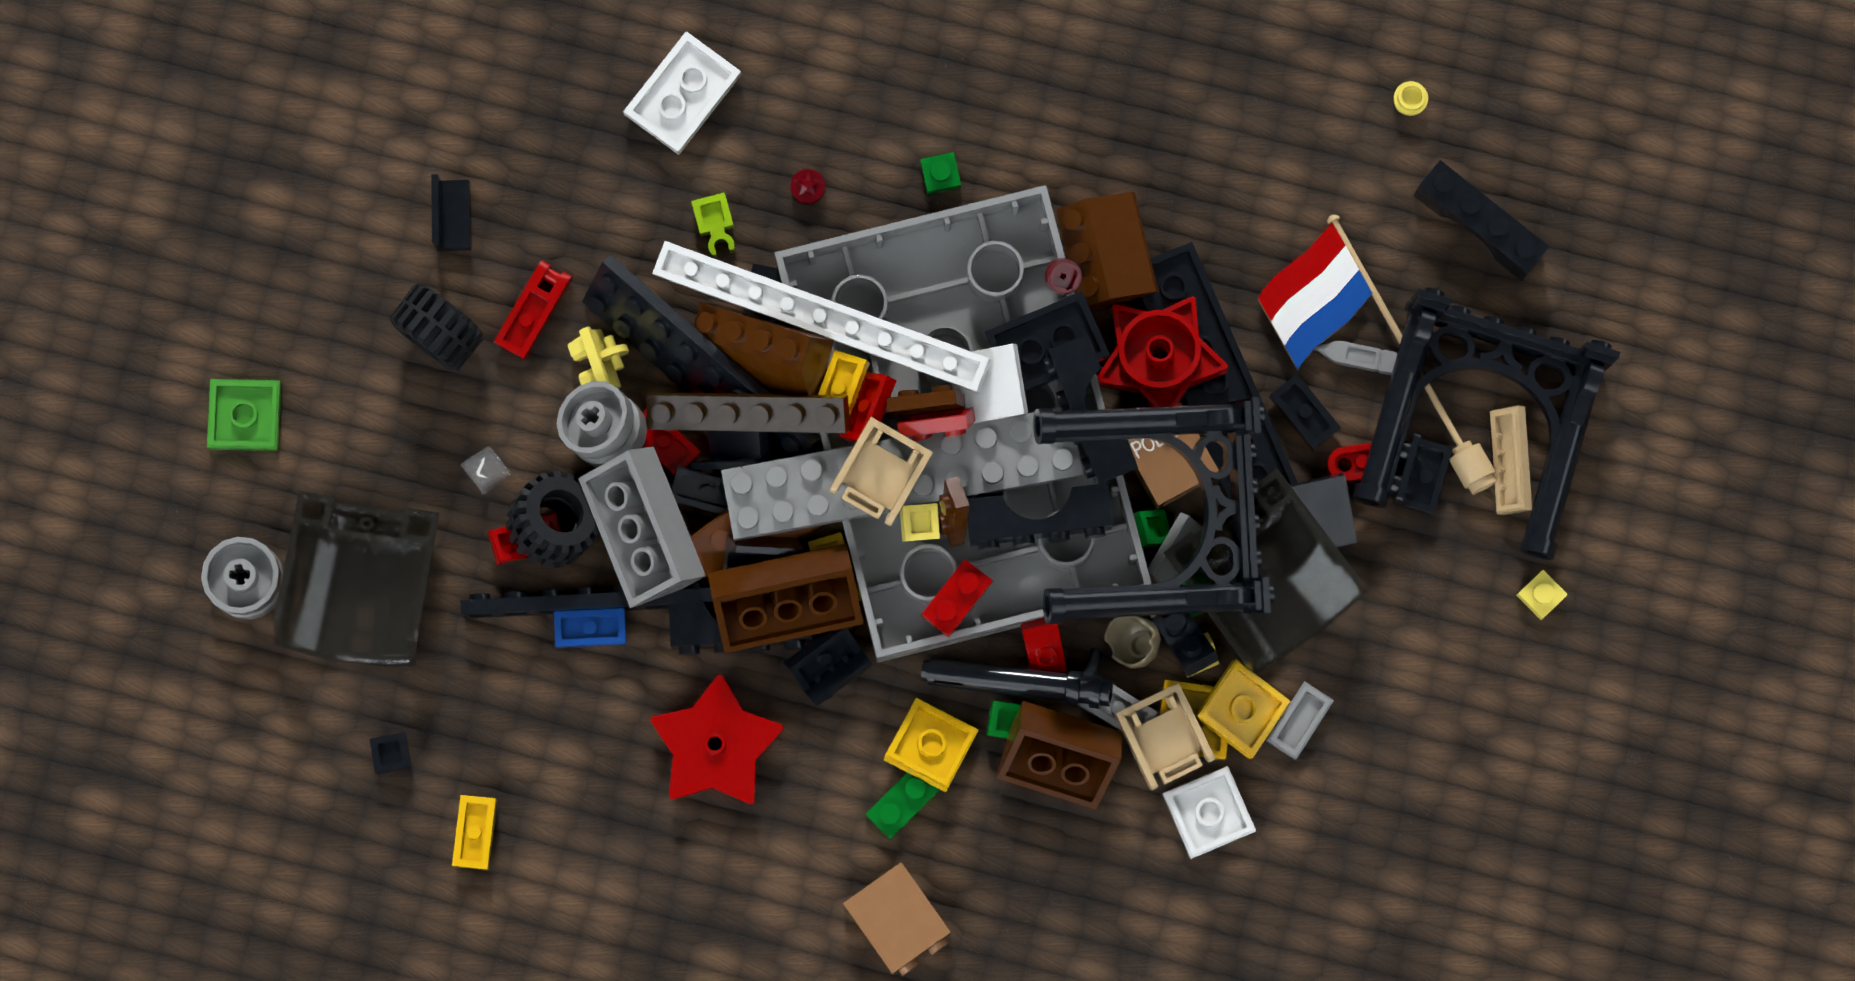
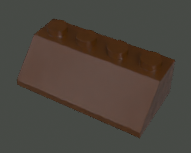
[694,302,834,395]
[708,544,863,653]

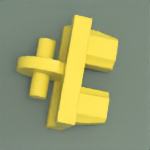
[568,327,629,388]

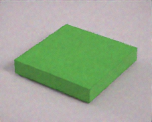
[207,379,282,451]

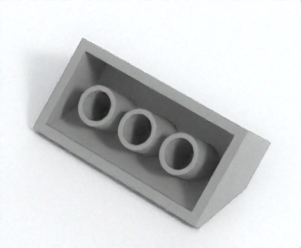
[578,447,706,608]

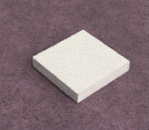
[951,344,1028,423]
[1162,766,1256,859]

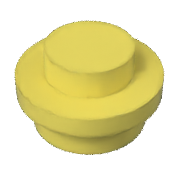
[1393,81,1428,116]

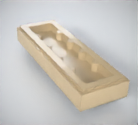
[1490,406,1532,515]

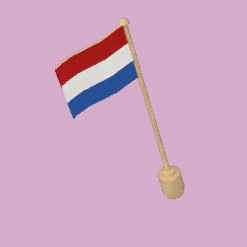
[1258,215,1497,495]

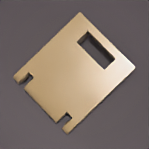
[829,417,933,526]
[1114,683,1215,791]

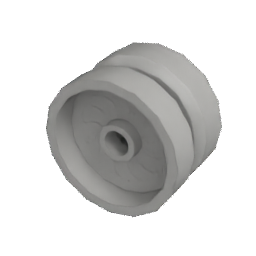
[557,381,647,468]
[201,537,287,620]

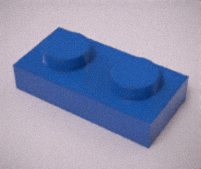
[554,608,627,648]

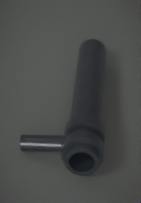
[921,648,1113,709]

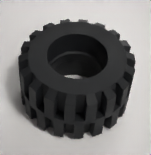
[389,284,484,371]
[505,471,600,568]

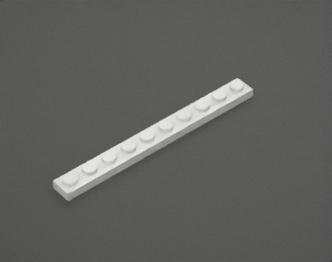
[652,241,991,393]

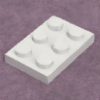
[623,31,742,155]

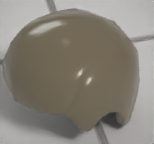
[1104,616,1161,669]

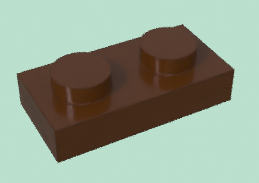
[887,385,966,417]
[938,477,970,547]

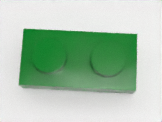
[865,773,940,840]

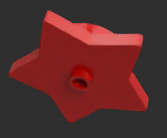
[1097,296,1228,408]
[650,675,784,805]

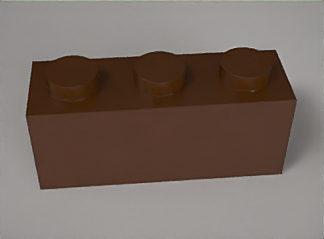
[1056,192,1159,312]
[996,701,1123,809]

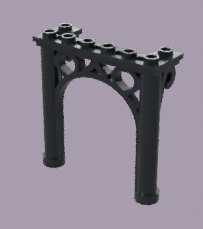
[1352,287,1621,560]
[1033,397,1275,624]

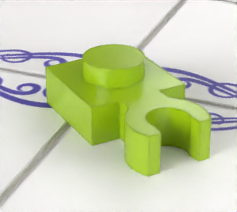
[691,192,735,258]

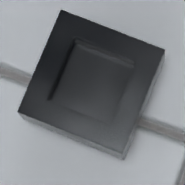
[369,732,412,775]

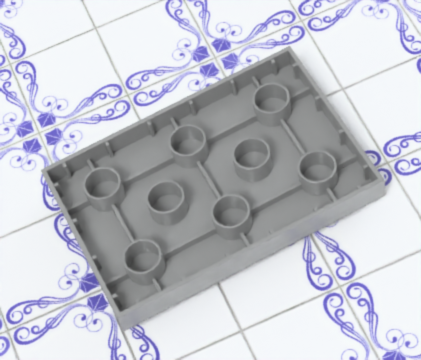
[774,185,1152,663]

